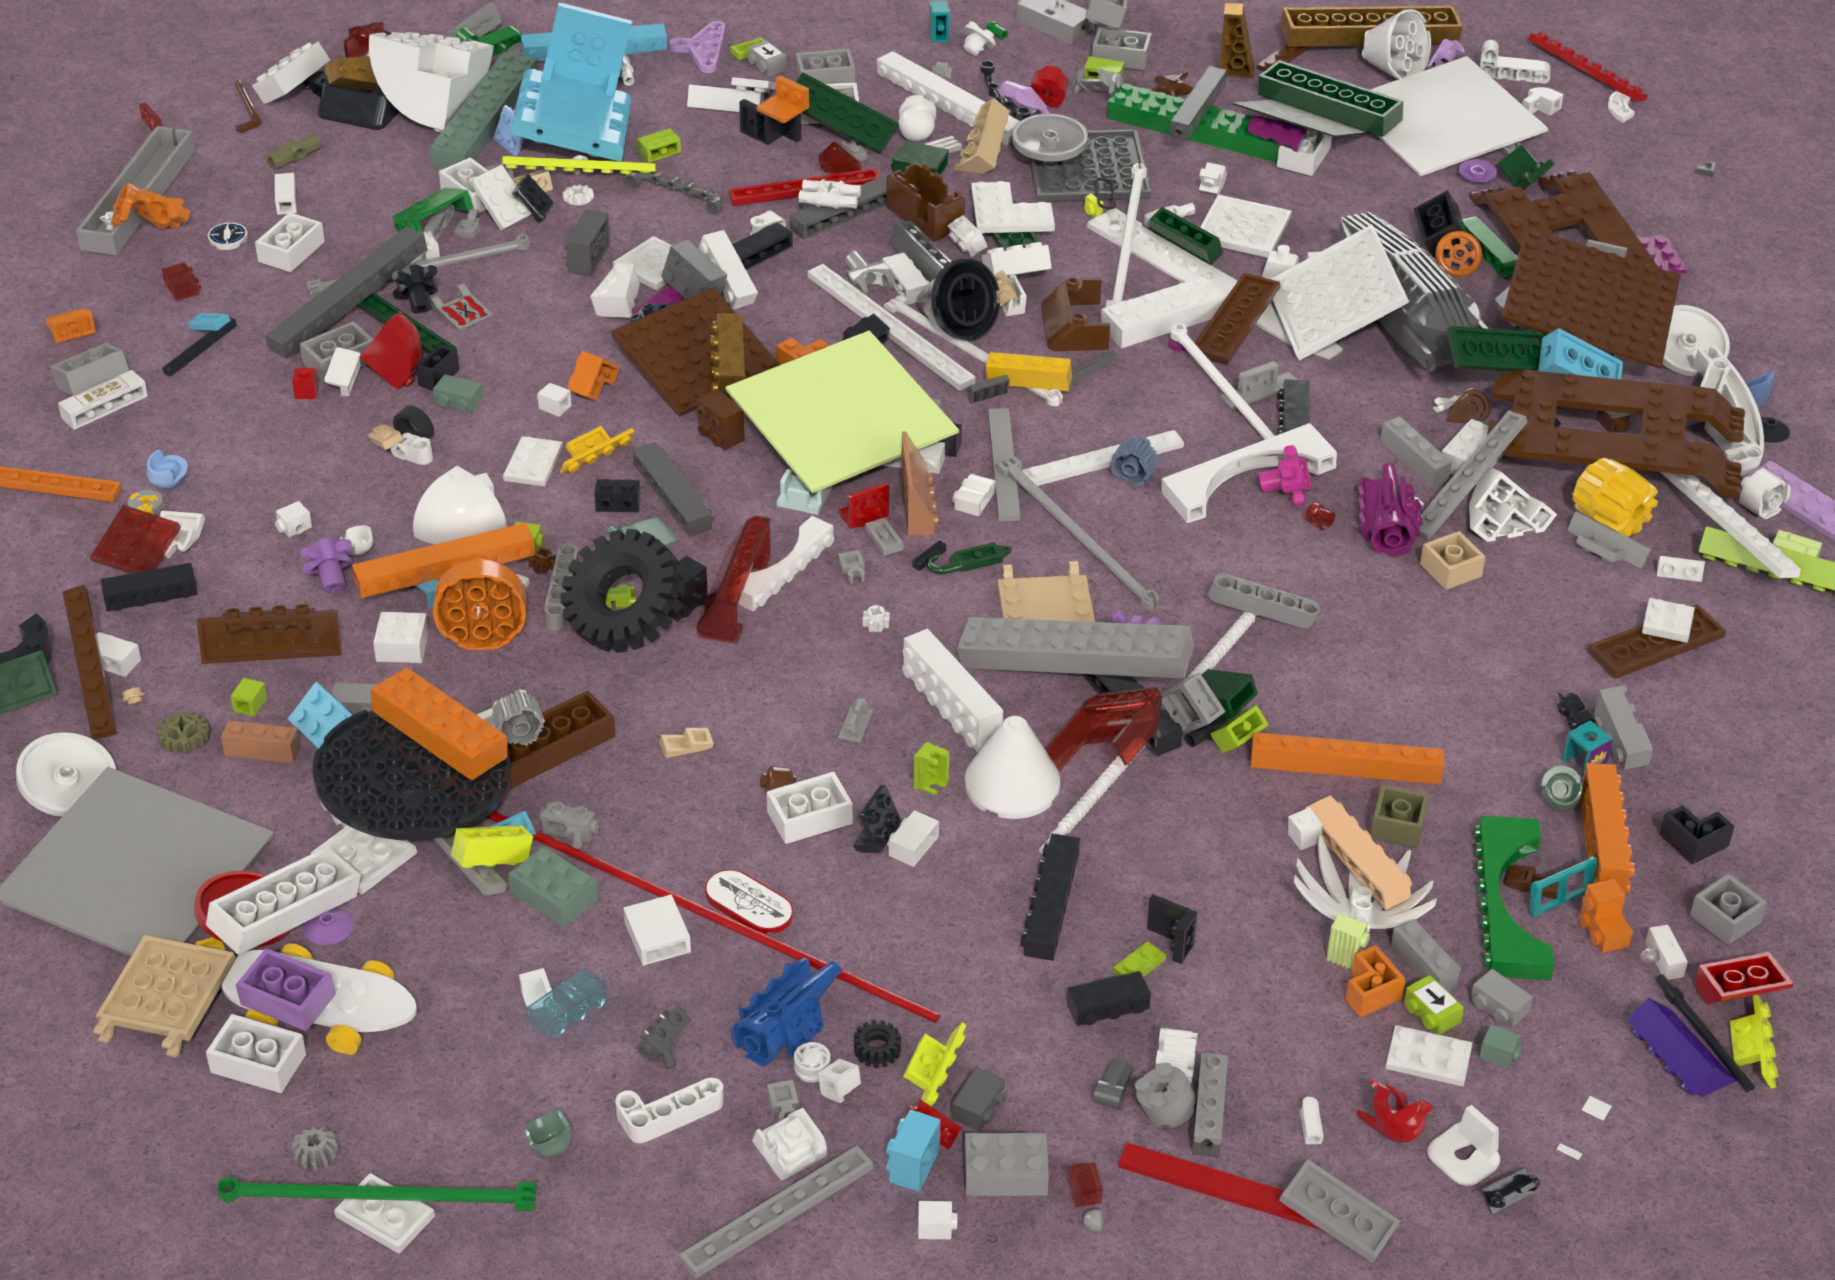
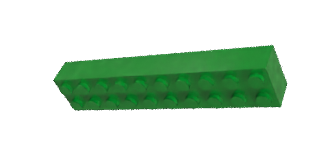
[1107,84,1280,163]

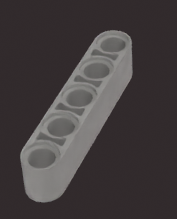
[544,543,579,631]
[1208,573,1321,628]

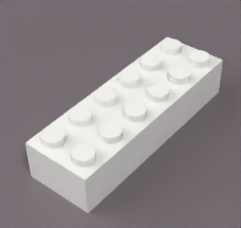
[1101,276,1225,348]
[902,628,1003,753]
[206,847,361,955]

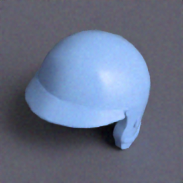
[146,450,188,489]

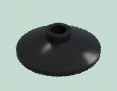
[1761,417,1790,443]

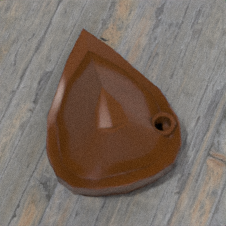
[1446,389,1491,423]

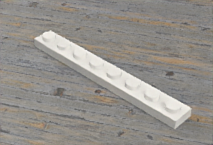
[1022,430,1184,486]

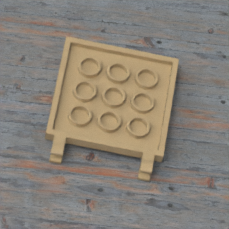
[997,561,1095,622]
[93,935,236,1058]

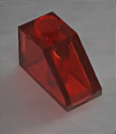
[818,141,862,174]

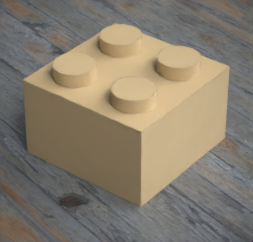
[1420,531,1486,590]

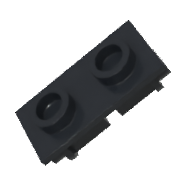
[1557,693,1595,730]
[1481,1167,1540,1214]

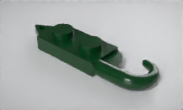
[927,542,1012,575]

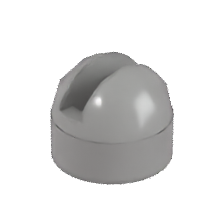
[1083,1209,1104,1232]

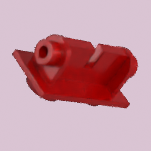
[906,1099,962,1150]

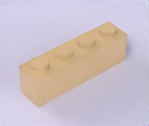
[953,98,1010,174]

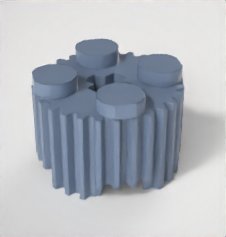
[1110,437,1160,487]

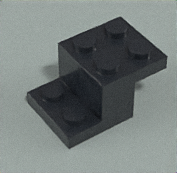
[739,96,802,145]

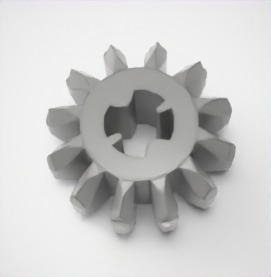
[291,1125,339,1172]

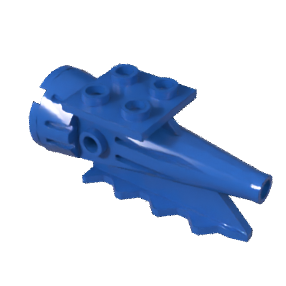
[731,957,842,1066]

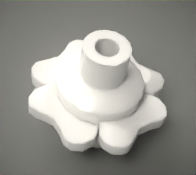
[99,212,116,232]

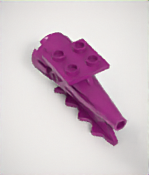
[1358,463,1423,557]

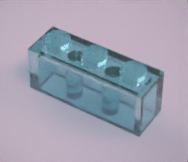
[526,967,607,1041]

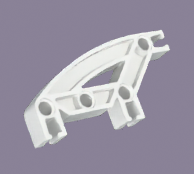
[1686,345,1764,476]

